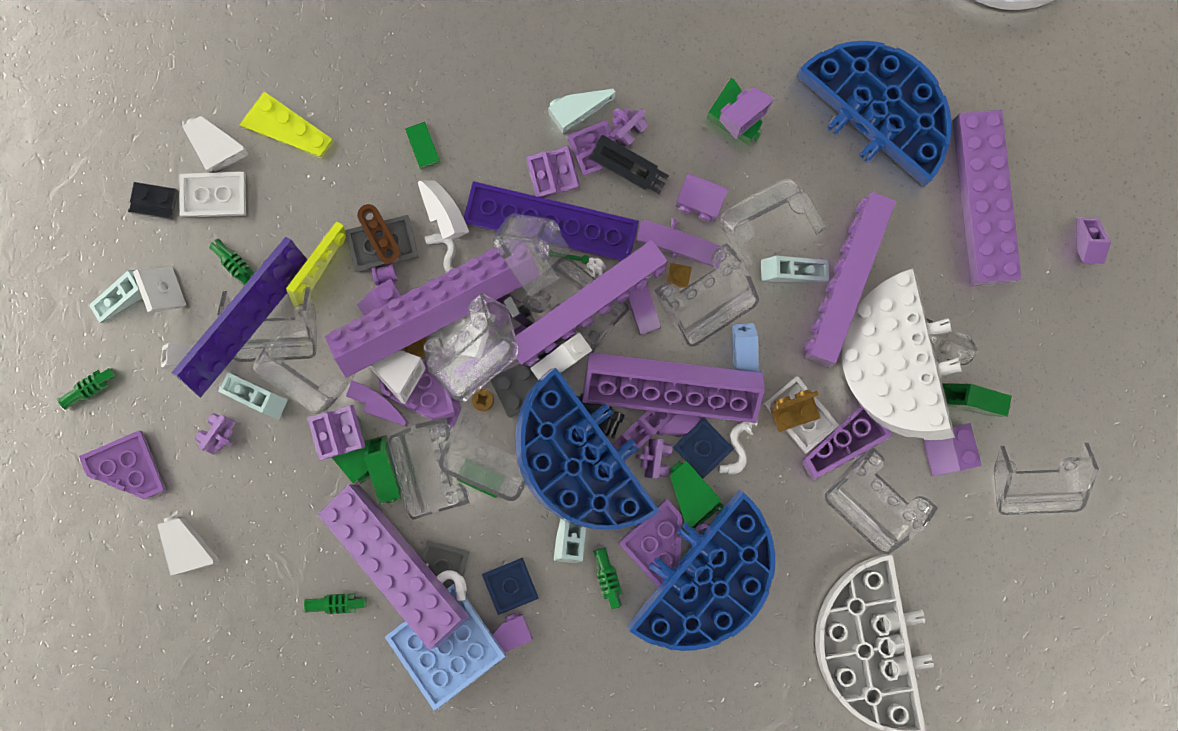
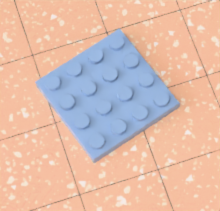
[385,583,507,711]

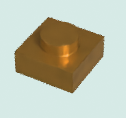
[666,263,692,289]
[404,337,428,359]

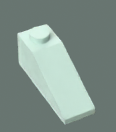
[548,89,615,134]
[761,256,829,282]
[90,269,142,323]
[218,372,288,419]
[554,519,586,563]

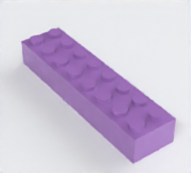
[952,110,1022,287]
[803,192,896,368]
[506,240,668,367]
[583,352,765,423]
[318,484,470,650]

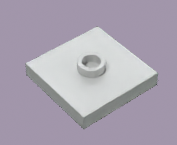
[133,266,186,312]

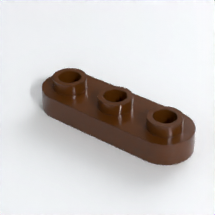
[357,204,401,264]

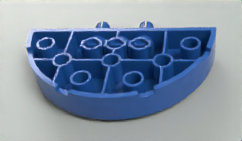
[796,41,952,187]
[515,368,660,530]
[627,490,775,651]

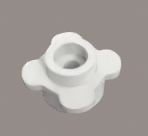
[586,257,606,279]

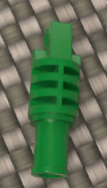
[209,239,254,286]
[57,368,117,410]
[593,547,623,609]
[304,593,367,614]

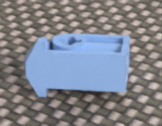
[732,323,764,375]

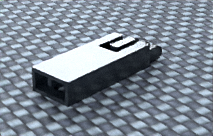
[588,135,669,195]

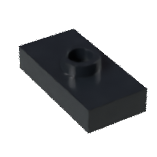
[504,296,535,328]

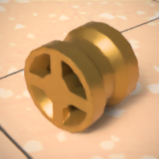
[472,389,494,411]

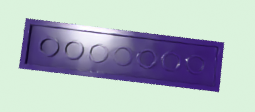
[464,181,639,261]
[171,237,308,398]

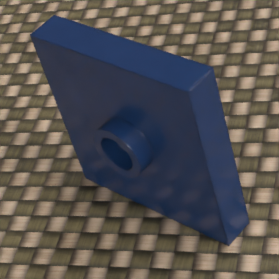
[672,418,734,479]
[482,557,539,615]

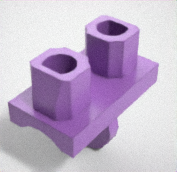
[608,108,648,146]
[195,413,236,455]
[635,439,672,479]

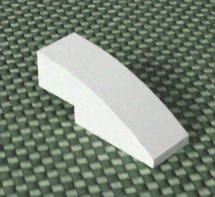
[418,180,469,239]

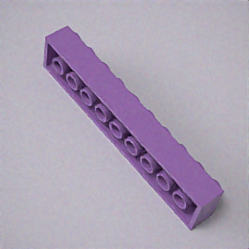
[325,236,541,378]

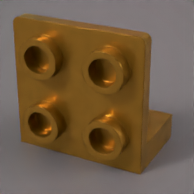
[770,389,821,433]

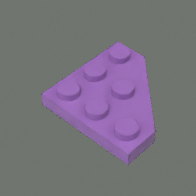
[378,356,456,422]
[79,430,166,499]
[618,499,682,587]

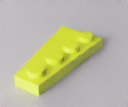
[239,91,334,158]
[286,221,346,310]

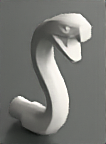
[425,233,456,272]
[719,421,758,475]
[426,563,467,601]

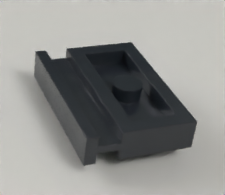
[128,182,178,220]

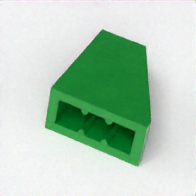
[706,78,763,145]
[942,383,1012,417]
[332,416,370,484]
[364,435,401,504]
[669,461,721,527]

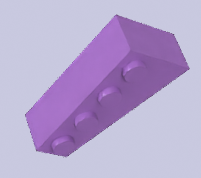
[802,406,892,482]

